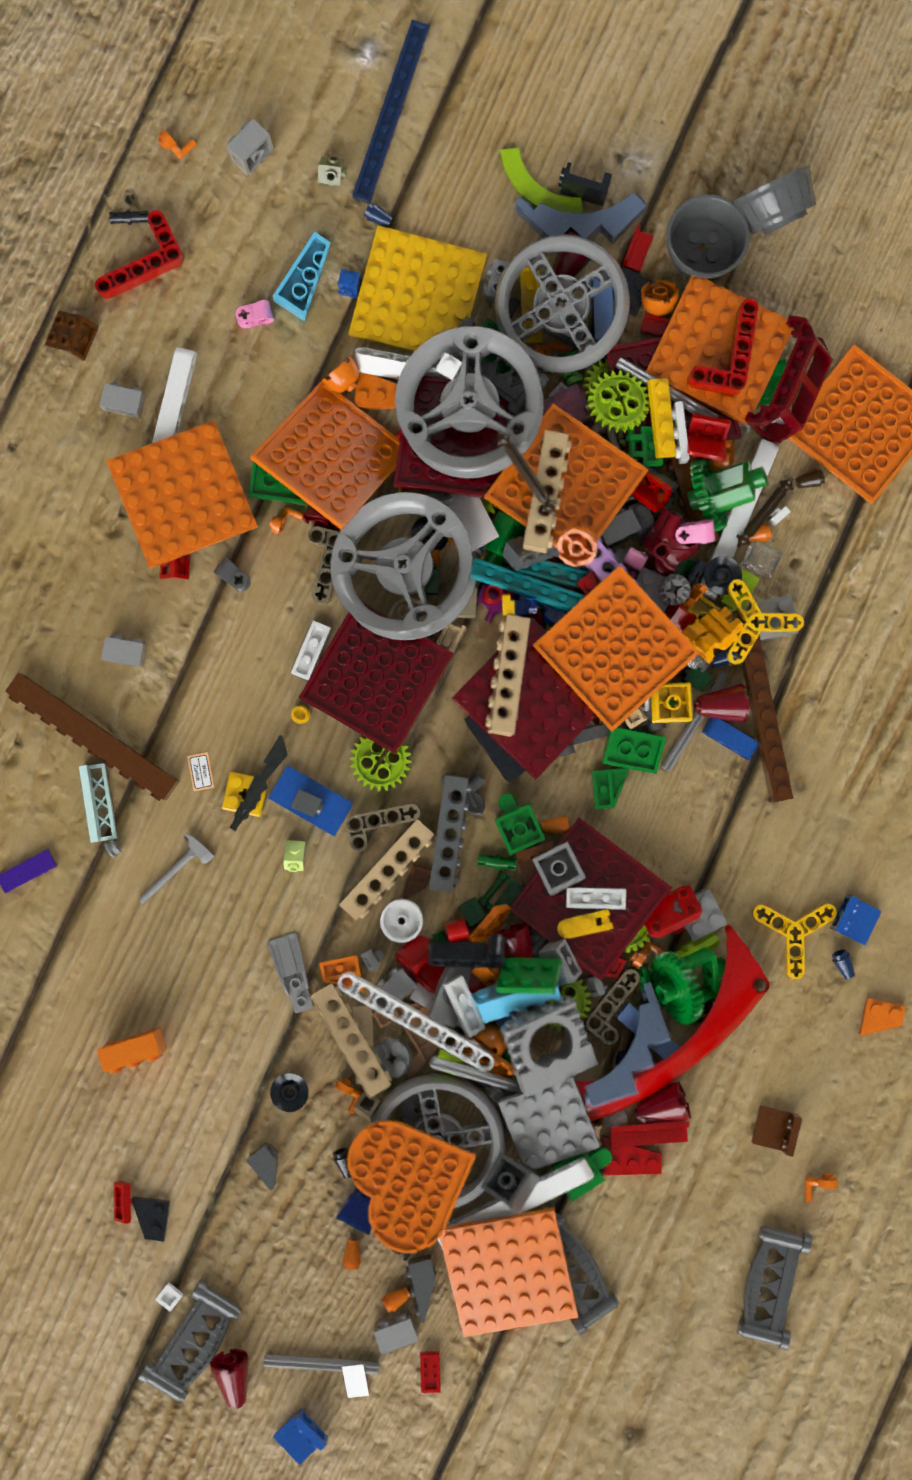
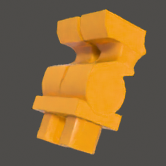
[683,607,744,664]

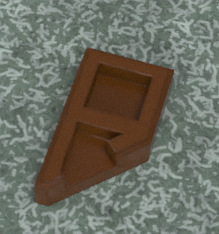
[403,864,432,899]

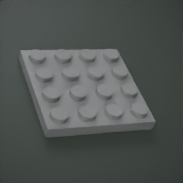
[498,1076,600,1171]

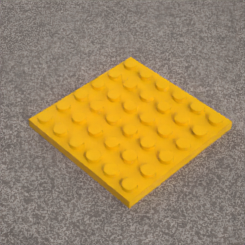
[348,225,487,353]

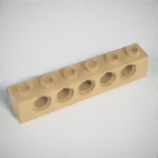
[523,430,571,553]
[486,614,530,736]
[339,819,435,920]
[311,983,392,1099]

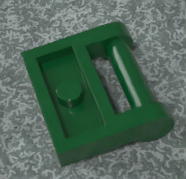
[478,870,524,921]

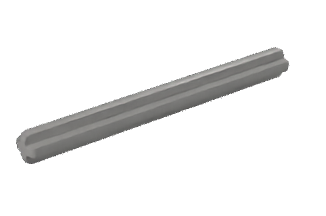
[615,358,718,418]
[661,671,729,771]
[430,1056,522,1093]
[263,1354,379,1374]

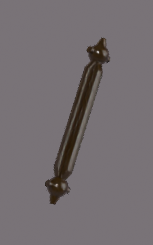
[497,430,557,515]
[736,478,794,547]

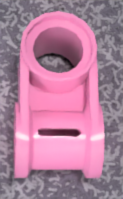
[235,300,274,329]
[675,520,715,544]

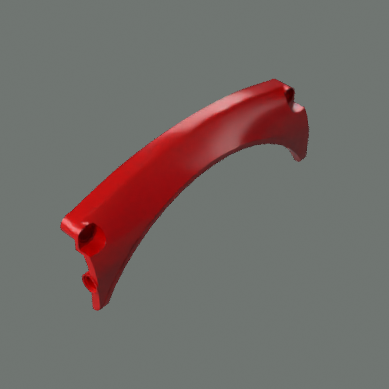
[575,924,770,1121]

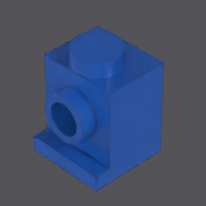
[338,269,361,299]

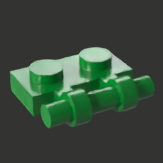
[626,426,663,467]

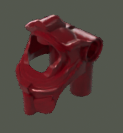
[642,508,702,577]

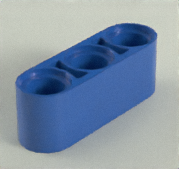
[702,717,759,760]

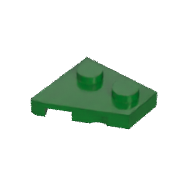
[591,768,629,809]

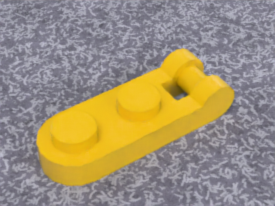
[558,909,614,939]

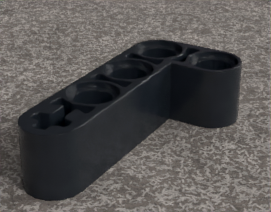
[428,935,505,968]

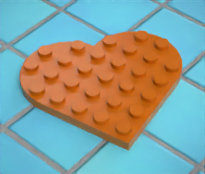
[348,1120,476,1253]

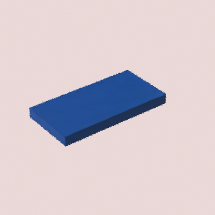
[268,765,354,837]

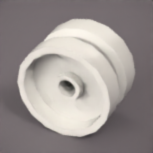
[380,898,423,943]

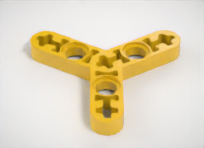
[727,579,804,665]
[751,903,837,980]

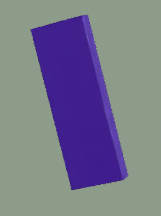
[0,849,57,893]

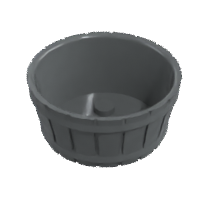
[733,165,816,235]
[666,194,750,281]

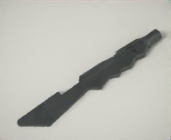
[229,735,288,831]

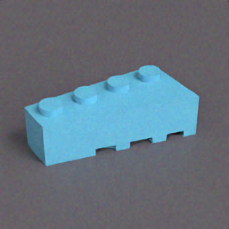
[273,232,331,322]
[471,982,562,1023]

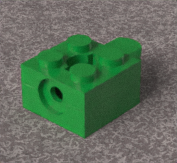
[482,512,527,566]
[494,793,545,855]
[550,1146,612,1202]

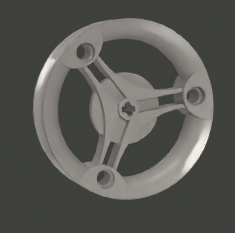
[395,326,544,478]
[331,492,477,640]

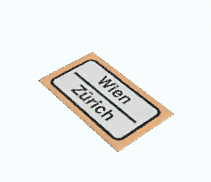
[187,752,214,792]

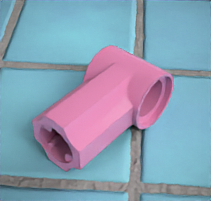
[623,547,648,572]

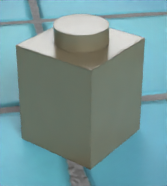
[354,1090,381,1122]

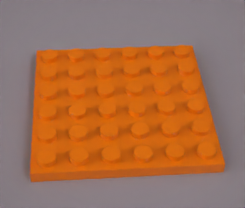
[646,275,793,426]
[788,344,912,504]
[250,381,400,530]
[485,403,648,549]
[106,420,258,569]
[533,565,700,731]
[440,1207,578,1337]

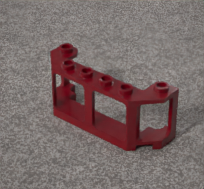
[745,315,833,443]

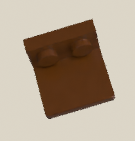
[45,311,99,361]
[515,840,555,886]
[751,1105,802,1157]

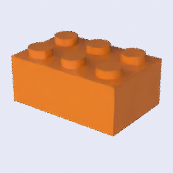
[97,1027,167,1074]

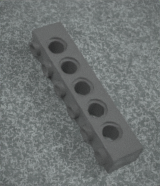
[429,773,472,892]

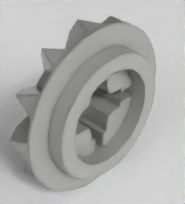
[659,574,690,605]

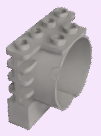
[500,996,598,1097]

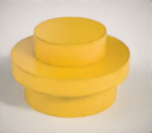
[291,705,310,724]

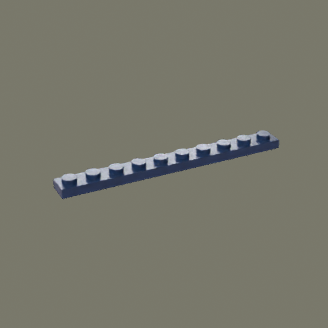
[352,20,430,204]

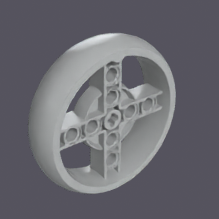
[494,235,630,373]
[372,1073,505,1209]

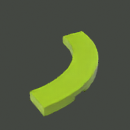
[500,148,583,214]

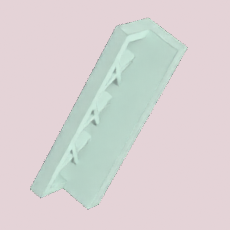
[79,763,118,843]

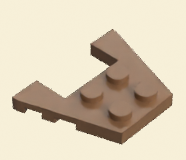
[372,1002,448,1079]

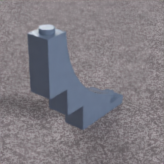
[514,193,646,244]
[584,982,670,1108]

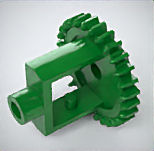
[688,459,768,532]
[650,947,726,1025]

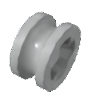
[104,839,122,858]

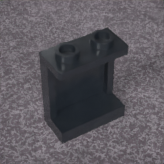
[558,162,612,206]

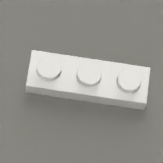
[671,401,690,464]
[291,620,331,681]
[566,888,626,909]
[443,975,485,1038]

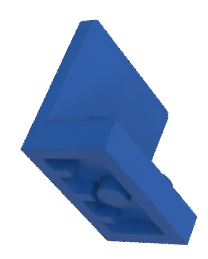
[830,894,881,945]
[273,1408,328,1465]

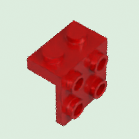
[686,413,731,461]

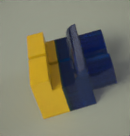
[502,595,537,619]

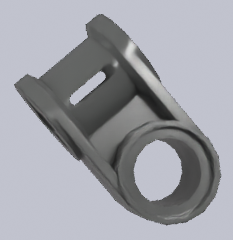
[213,557,250,592]

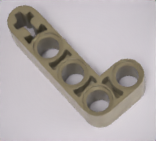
[308,526,339,606]
[346,804,421,851]
[585,968,640,1045]

